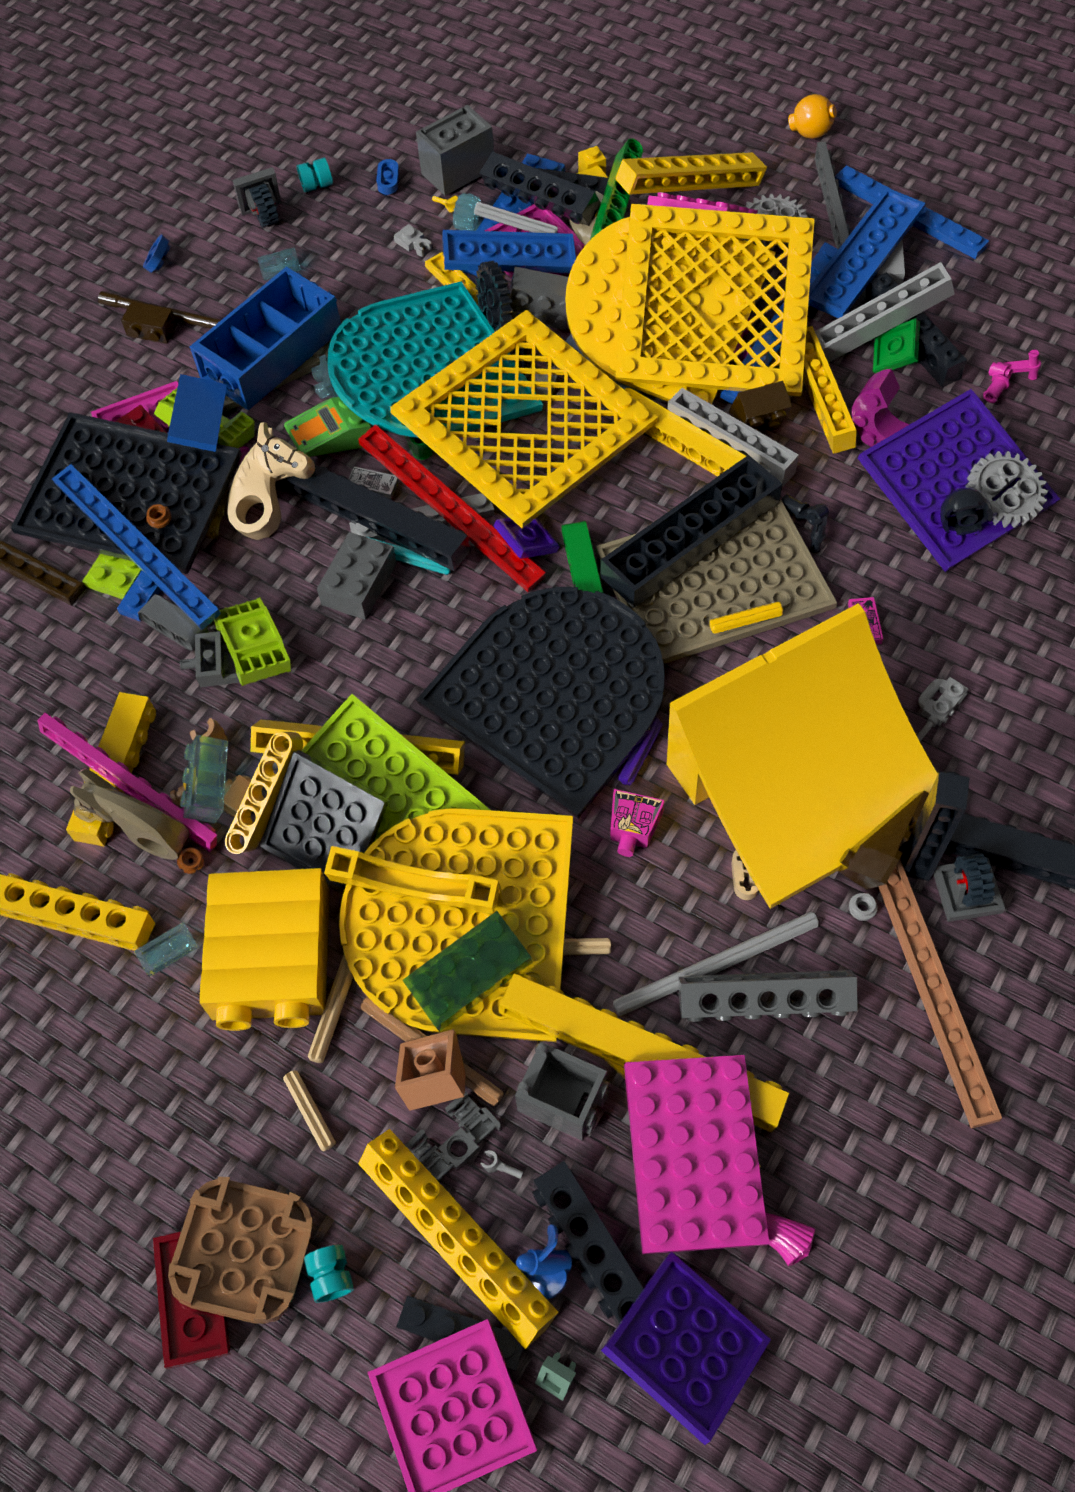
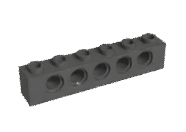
[678,970,858,1022]

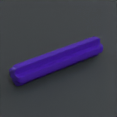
[618,718,663,786]

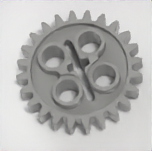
[746,194,807,250]
[966,451,1048,528]

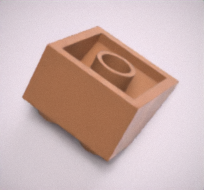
[395,1029,466,1111]

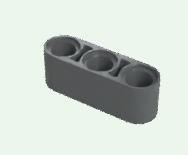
[138,594,209,651]

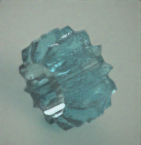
[452,193,480,231]

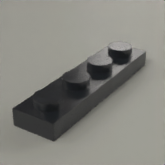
[396,1295,524,1371]

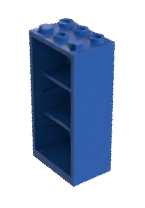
[190,267,341,411]

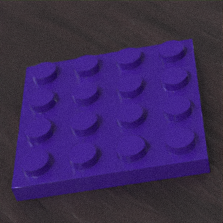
[601,1252,771,1445]

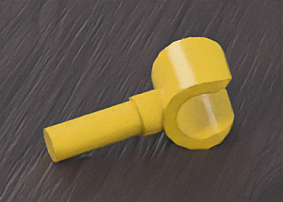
[432,196,460,213]

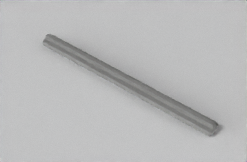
[613,912,819,1016]

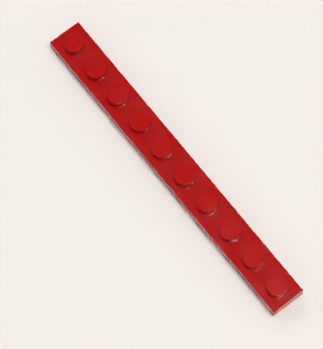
[358,424,546,593]

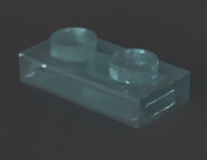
[134,922,199,977]

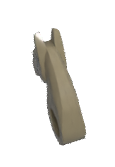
[70,769,190,860]

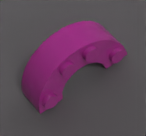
[852,369,910,447]

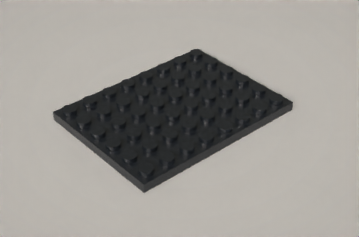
[11,412,242,574]

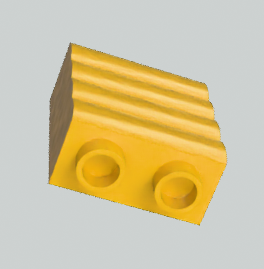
[200,868,329,1031]

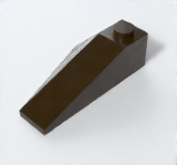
[838,790,929,890]

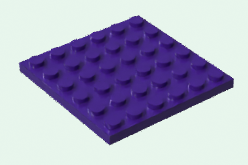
[857,389,1060,572]

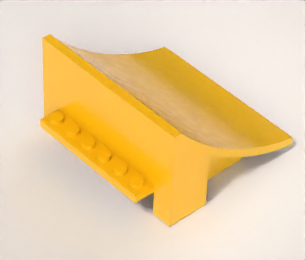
[667,603,938,909]

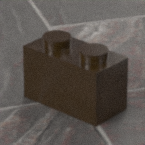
[121,301,177,344]

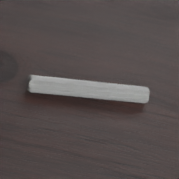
[474,202,558,233]

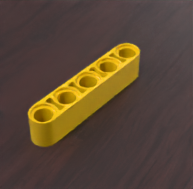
[225,732,303,854]

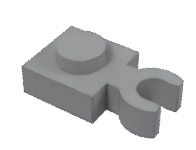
[394,224,432,257]

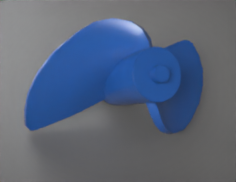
[516,1224,572,1299]

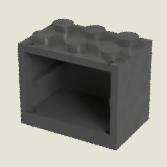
[416,105,494,196]

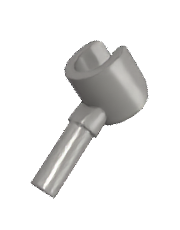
[481,1150,523,1179]

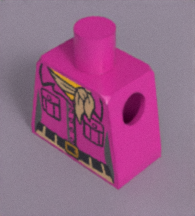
[610,789,664,857]

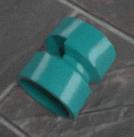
[296,157,333,193]
[304,1245,354,1303]

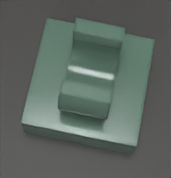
[535,1352,576,1401]

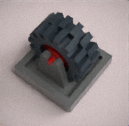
[232,167,281,228]
[933,853,1005,922]

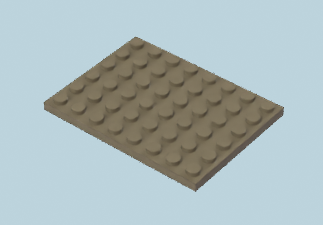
[596,499,837,664]

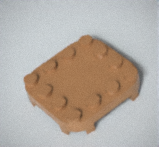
[168,1177,312,1324]

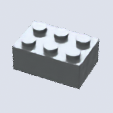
[509,267,570,331]
[317,532,397,620]

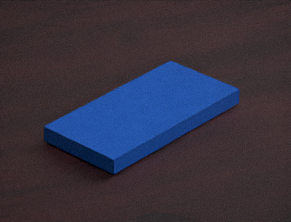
[167,374,227,452]

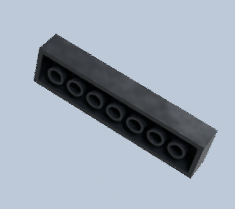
[601,455,783,608]

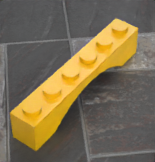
[324,846,501,915]

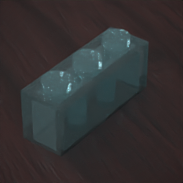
[180,735,228,823]

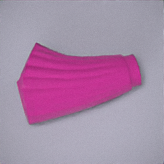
[765,1213,815,1266]

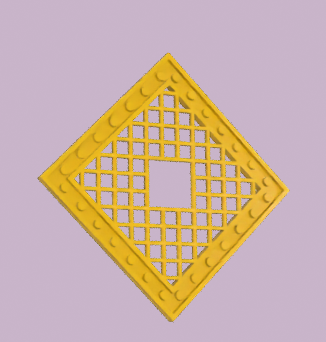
[615,204,814,396]
[390,310,658,529]

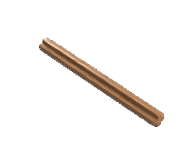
[361,997,504,1106]

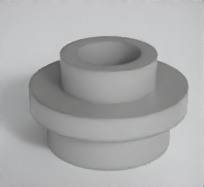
[849,893,877,921]

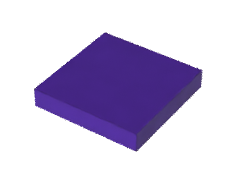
[494,518,560,559]

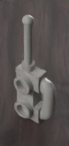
[917,677,968,741]

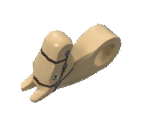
[228,422,315,540]

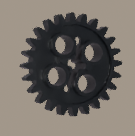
[476,260,513,332]

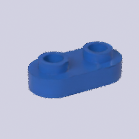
[377,159,399,195]
[143,234,171,273]

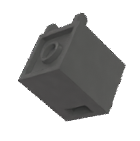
[515,1042,610,1141]

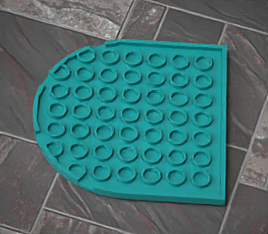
[328,281,543,438]

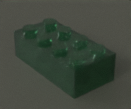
[402,911,533,1032]

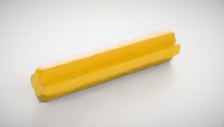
[709,601,783,634]

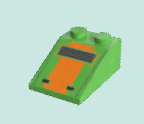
[284,397,371,457]

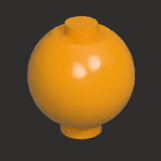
[788,94,837,139]

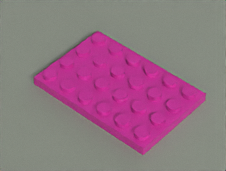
[624,1055,769,1254]

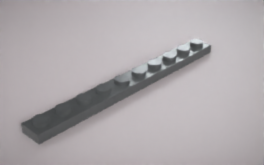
[815,142,866,311]

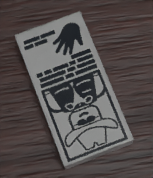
[349,467,399,500]

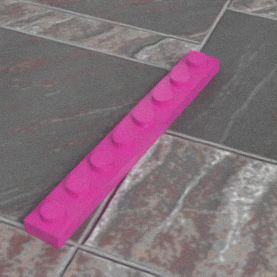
[38,713,217,852]

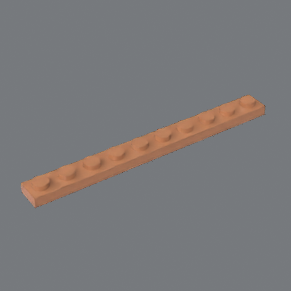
[878,859,1002,1129]

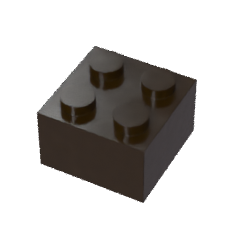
[729,381,792,432]

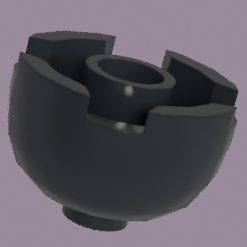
[940,488,993,535]

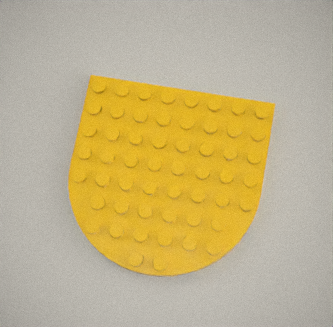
[565,217,776,405]
[339,809,573,1042]

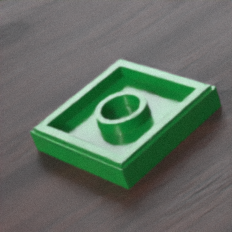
[873,319,920,374]

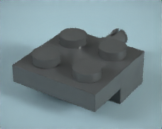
[180,631,240,688]

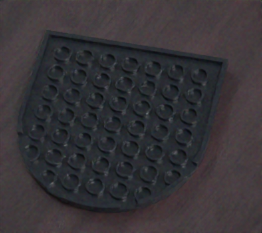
[416,587,665,819]

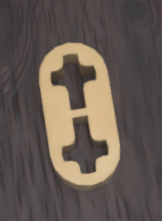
[731,850,759,900]

